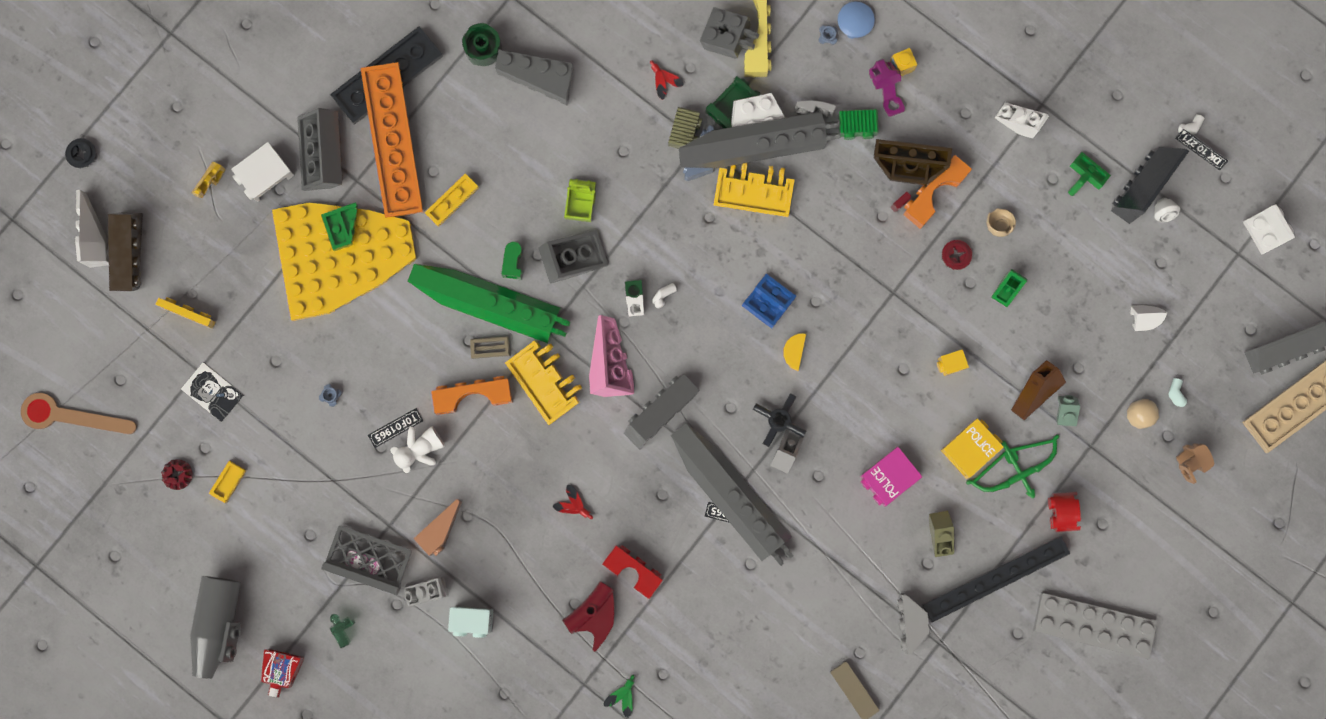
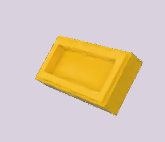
[208,460,247,504]

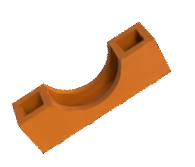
[903,155,972,229]
[431,376,513,415]

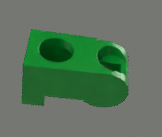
[501,242,523,280]

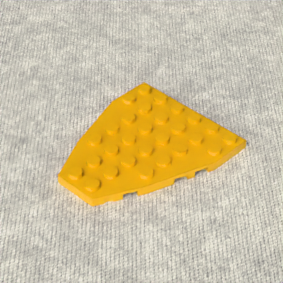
[272,203,417,321]

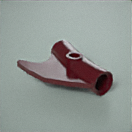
[562,581,614,652]

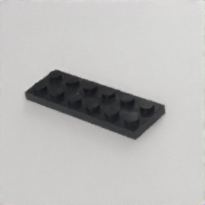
[330,26,443,125]

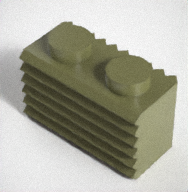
[668,107,702,149]

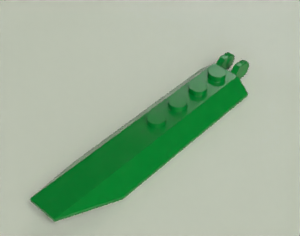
[407,264,571,343]

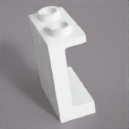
[231,142,294,202]

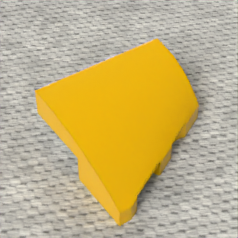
[191,161,226,198]

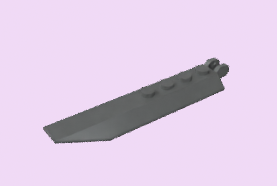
[678,112,841,168]
[671,423,794,566]

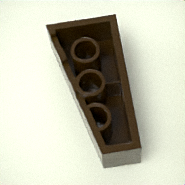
[108,212,143,291]

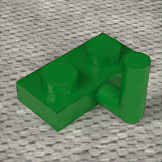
[1068,152,1111,196]

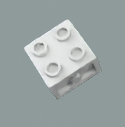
[1243,204,1295,255]

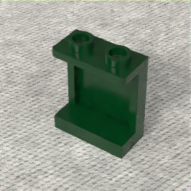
[705,76,762,129]

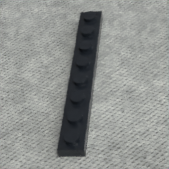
[922,536,1070,623]

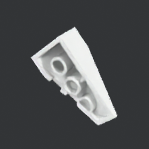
[75,190,109,268]

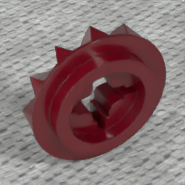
[942,240,972,270]
[161,459,193,490]

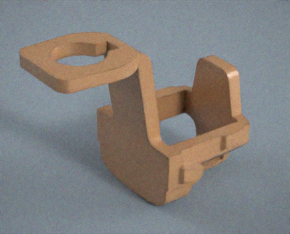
[1176,443,1214,484]

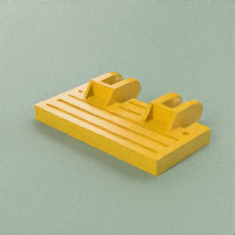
[714,163,795,217]
[505,340,582,425]

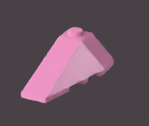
[589,315,634,397]

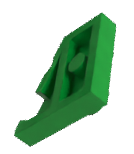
[321,202,358,251]

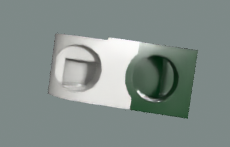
[625,280,644,317]

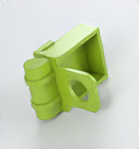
[564,178,596,222]

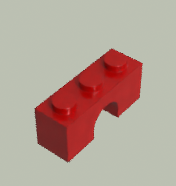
[602,545,663,599]

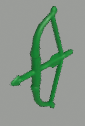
[966,435,1060,498]

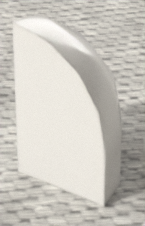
[1130,305,1167,331]

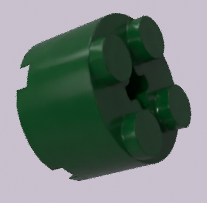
[462,23,502,66]

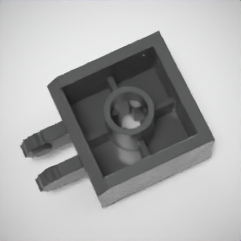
[700,7,759,59]

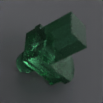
[330,614,356,648]

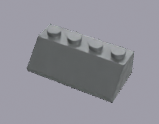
[297,108,343,191]
[1244,321,1326,375]

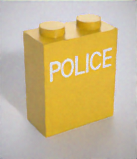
[940,418,1004,479]

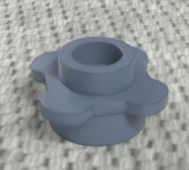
[819,26,838,45]
[319,384,342,407]

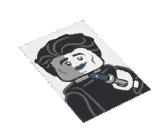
[181,363,244,422]

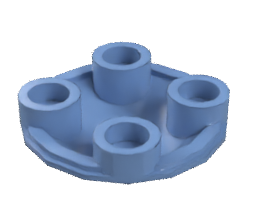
[838,1,875,39]

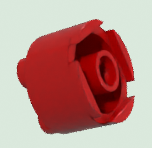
[1048,492,1081,532]

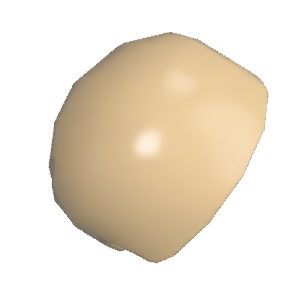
[986,208,1016,237]
[1127,399,1159,429]

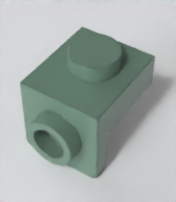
[1056,395,1080,426]

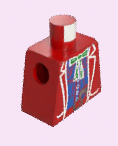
[261,649,304,697]

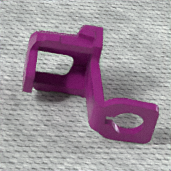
[869,59,905,117]

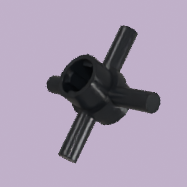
[752,393,807,447]

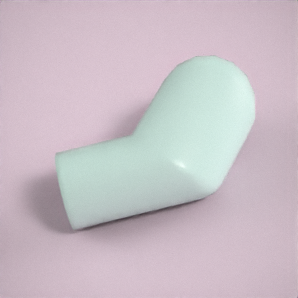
[1168,378,1187,407]

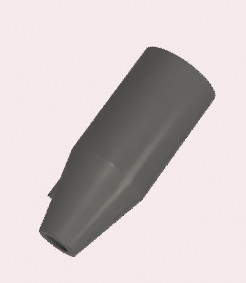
[190,576,241,679]

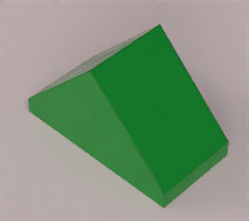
[991,269,1028,307]

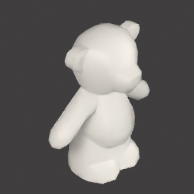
[390,426,445,473]

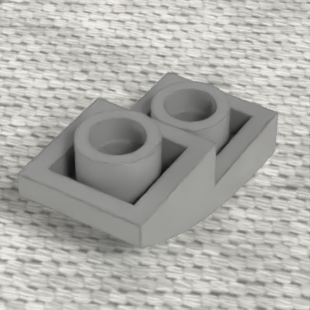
[794,101,836,118]

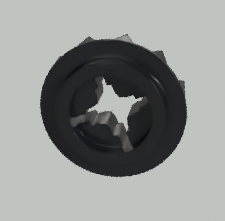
[65,138,97,169]

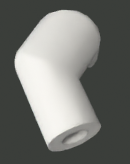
[1178,115,1204,135]
[652,283,677,309]

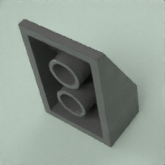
[538,230,608,284]

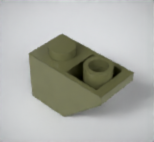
[929,511,954,557]

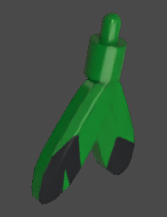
[603,675,635,718]

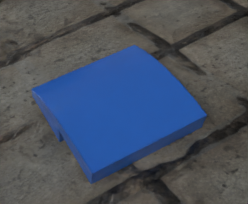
[742,273,797,329]

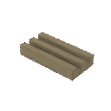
[470,336,510,359]

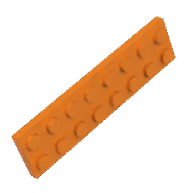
[361,62,423,218]

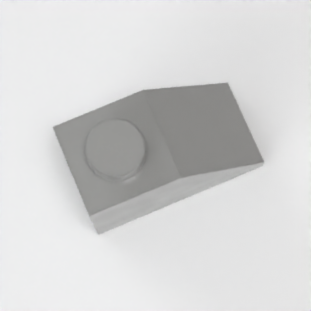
[770,429,805,474]

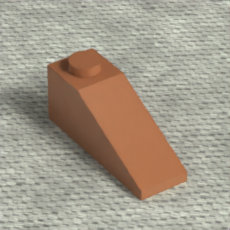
[413,499,462,556]

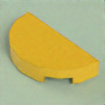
[783,334,806,371]

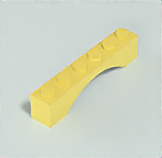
[744,0,771,77]

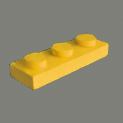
[424,173,479,227]
[155,297,216,329]

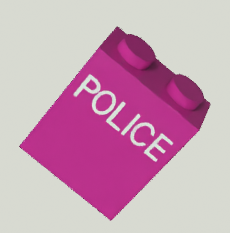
[860,447,922,507]

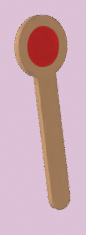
[21,393,137,434]

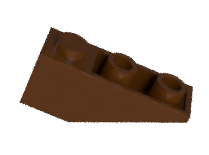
[1011,360,1066,420]

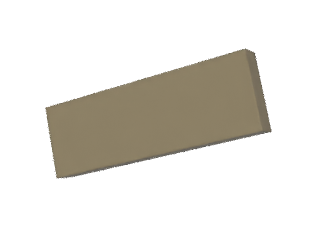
[830,661,880,719]

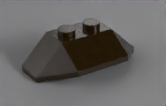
[873,139,952,186]

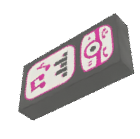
[342,547,385,575]

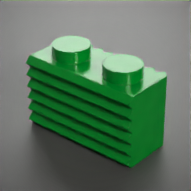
[838,109,879,140]

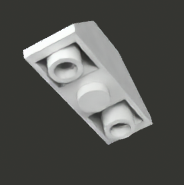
[995,102,1049,138]

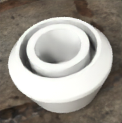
[1154,198,1180,222]

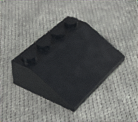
[1111,147,1189,224]

